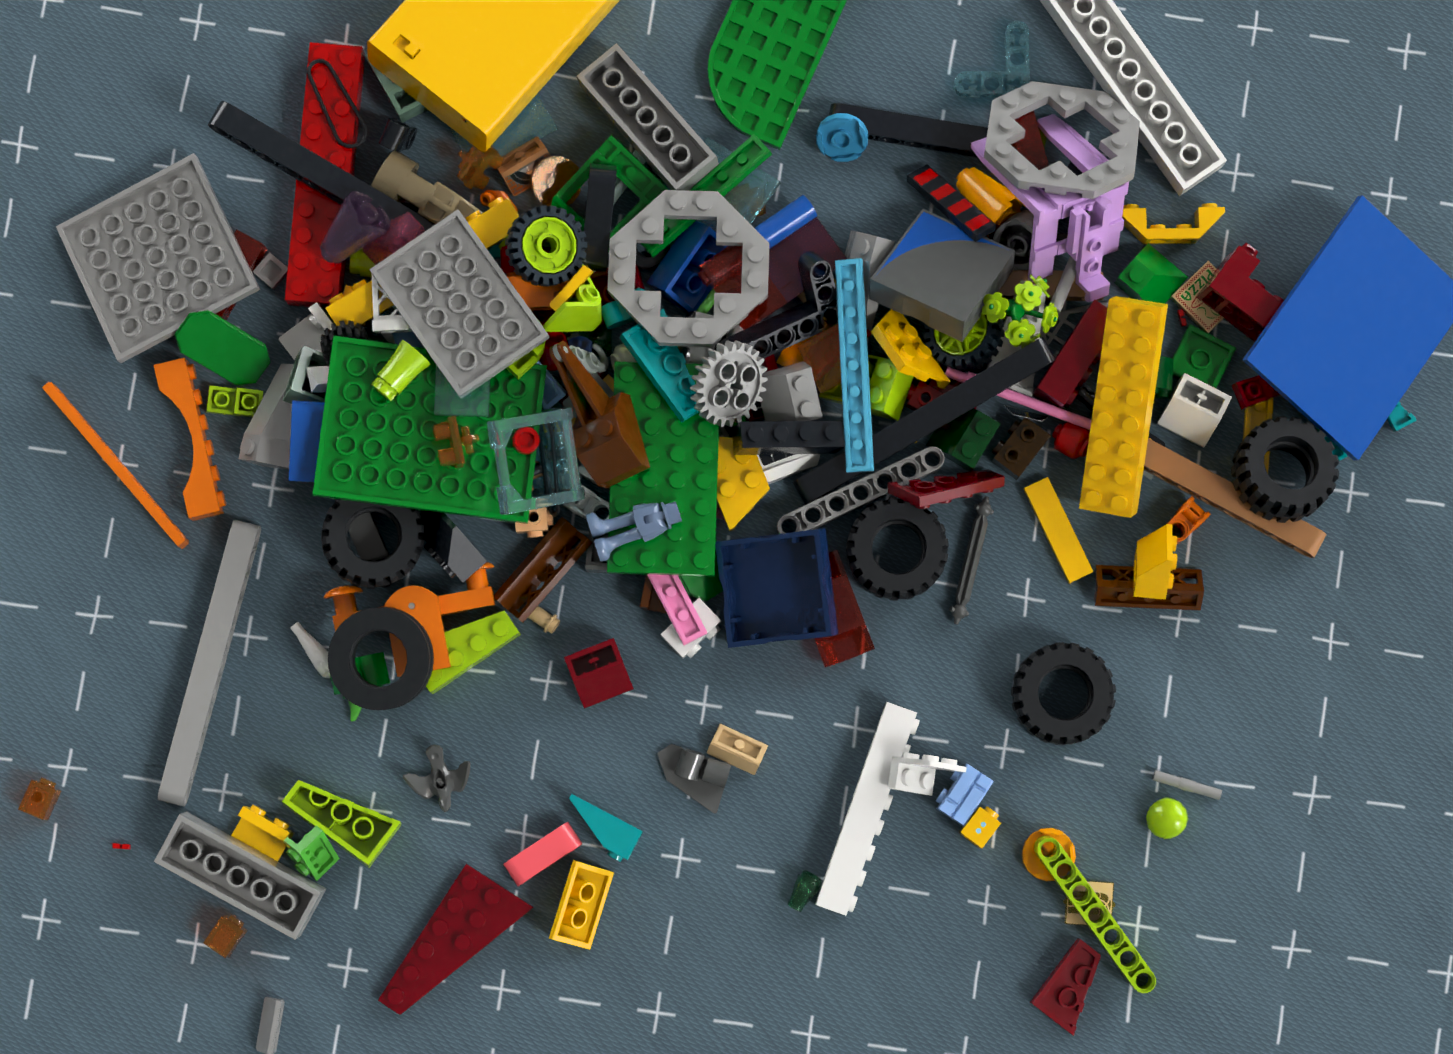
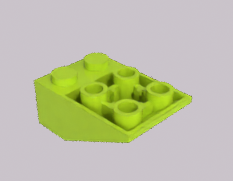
[819,355,914,421]

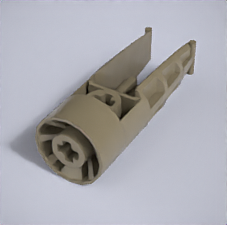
[371,151,498,250]

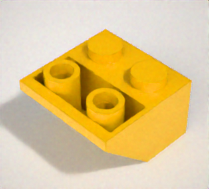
[1133,524,1177,600]

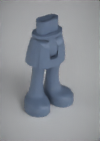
[585,501,682,562]

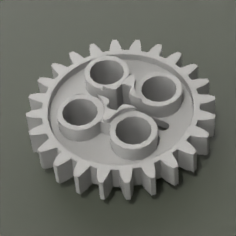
[690,340,768,427]

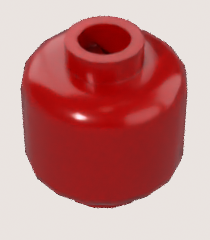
[1052,422,1090,459]

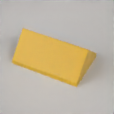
[549,860,614,950]

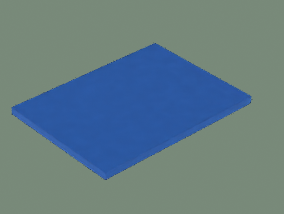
[1242,195,1453,461]

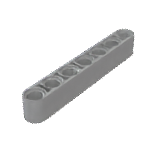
[777,447,945,534]

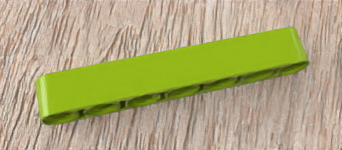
[1034,836,1156,993]

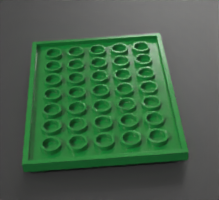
[312,336,547,524]

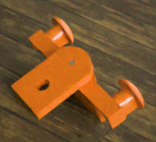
[323,562,495,677]

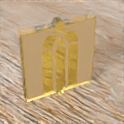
[1063,881,1115,925]

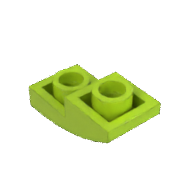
[206,385,263,417]

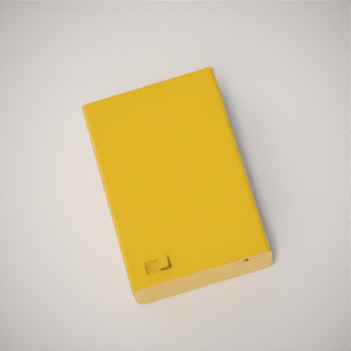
[367,0,620,152]

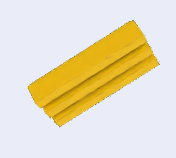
[550,265,593,312]

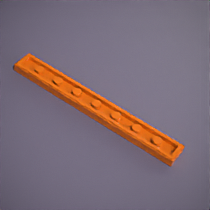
[42,382,189,549]

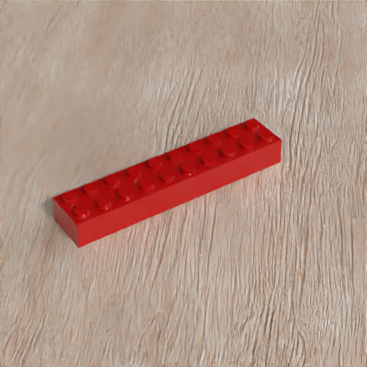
[285,42,365,308]

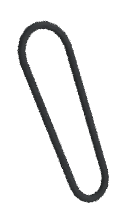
[307,59,368,148]
[539,417,560,516]

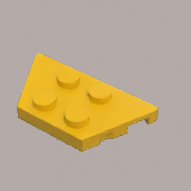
[871,309,951,389]
[717,437,770,532]

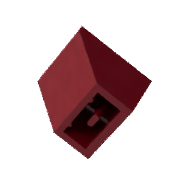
[564,638,634,709]

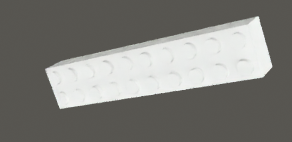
[1040,0,1227,196]

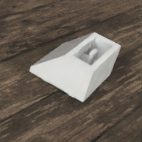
[1157,373,1232,448]

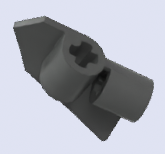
[657,744,731,814]

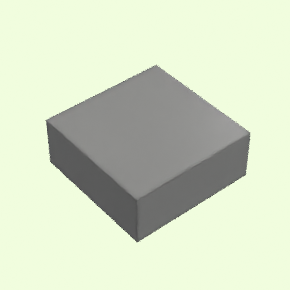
[252,252,288,290]

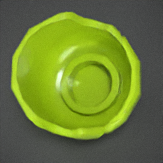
[1146,797,1188,839]

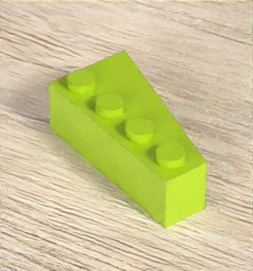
[426,610,521,694]
[282,780,401,868]

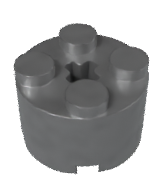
[993,210,1034,271]

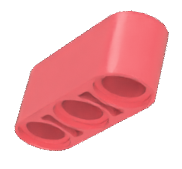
[503,822,582,887]

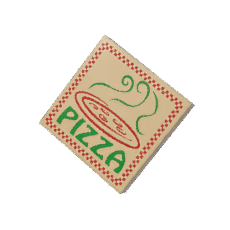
[1170,261,1224,333]

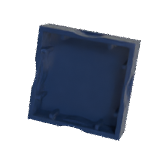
[715,528,838,648]

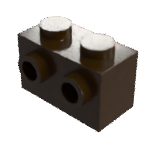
[991,417,1051,481]

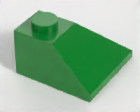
[1114,243,1188,304]

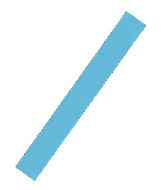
[835,258,874,473]

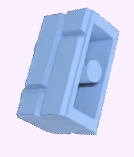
[936,764,994,826]

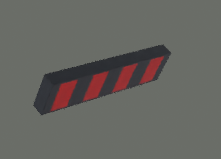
[907,164,996,242]

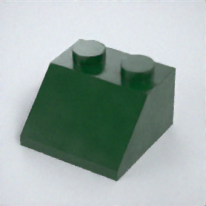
[926,408,1001,472]

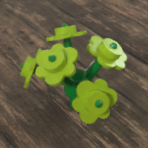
[982,274,1058,349]

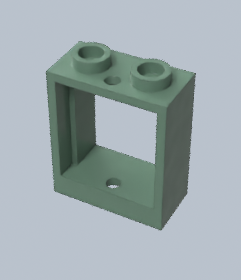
[283,345,328,404]

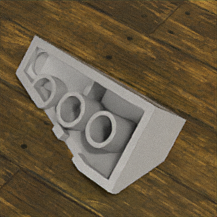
[844,231,895,344]
[238,363,293,469]

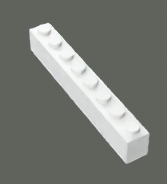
[815,702,920,916]

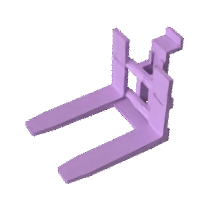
[971,114,1129,303]

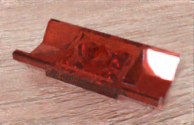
[814,550,875,668]

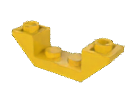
[1122,203,1225,244]

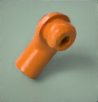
[480,190,519,212]

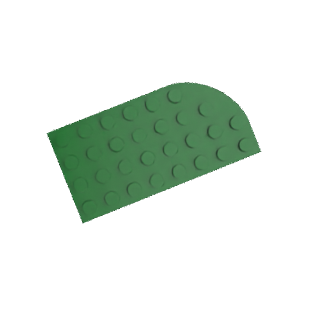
[708,0,847,150]

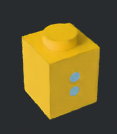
[959,806,1001,849]

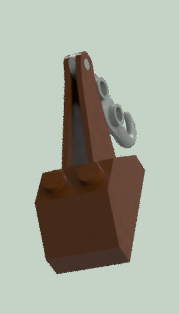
[549,341,650,488]

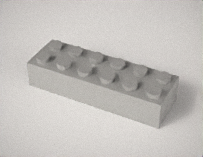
[576,43,719,191]
[154,811,327,940]

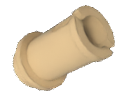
[528,606,560,634]

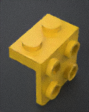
[231,804,294,861]

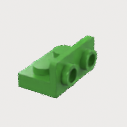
[283,826,340,881]

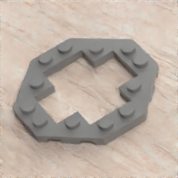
[984,81,1140,199]
[608,190,769,347]

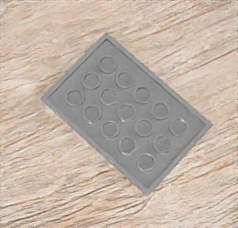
[369,209,550,399]

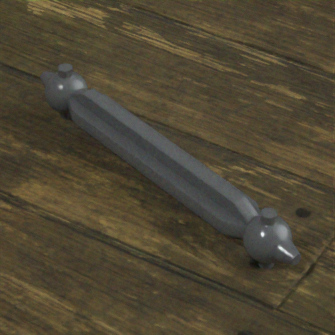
[949,496,994,625]

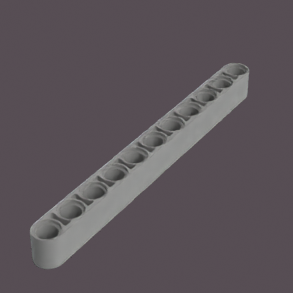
[158,519,261,807]

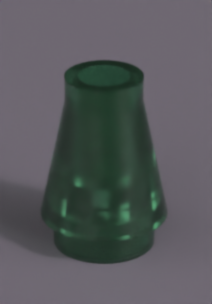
[788,870,822,912]

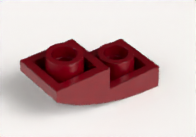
[1231,375,1280,410]

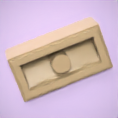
[707,724,768,775]

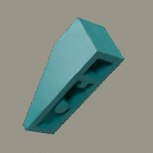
[569,794,643,862]

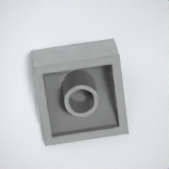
[759,361,823,421]

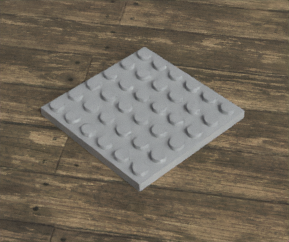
[56,153,260,363]

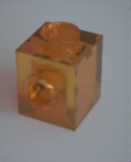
[18,777,61,820]

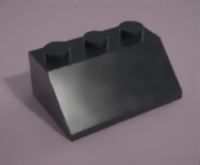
[422,510,487,582]

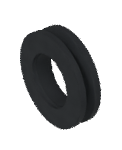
[328,607,434,710]

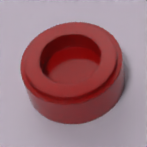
[512,427,540,455]

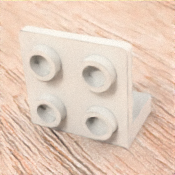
[279,302,333,377]
[888,753,967,796]

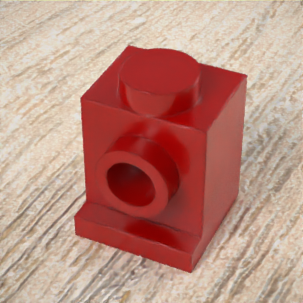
[906,381,944,411]

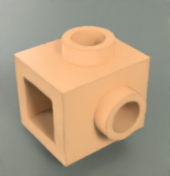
[515,499,554,538]

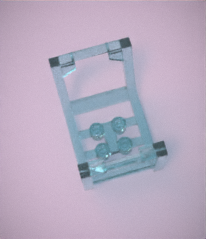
[487,407,586,515]

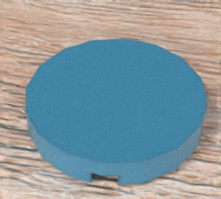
[816,113,868,162]

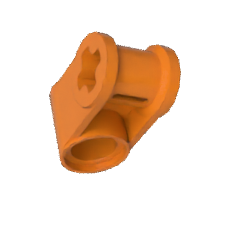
[1165,496,1211,544]

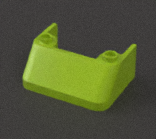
[498,236,602,332]

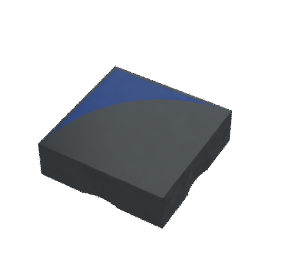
[869,209,1015,342]

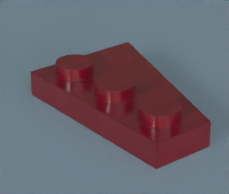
[1030,938,1101,1036]

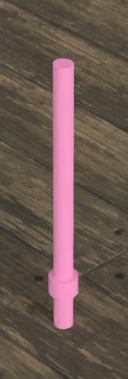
[945,367,1092,430]

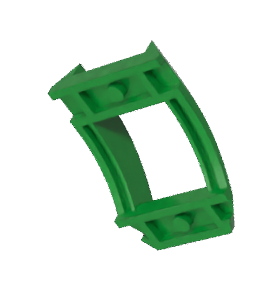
[551,135,669,253]

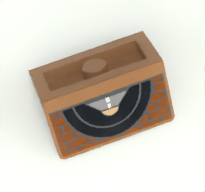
[493,136,558,196]

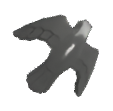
[403,744,471,812]

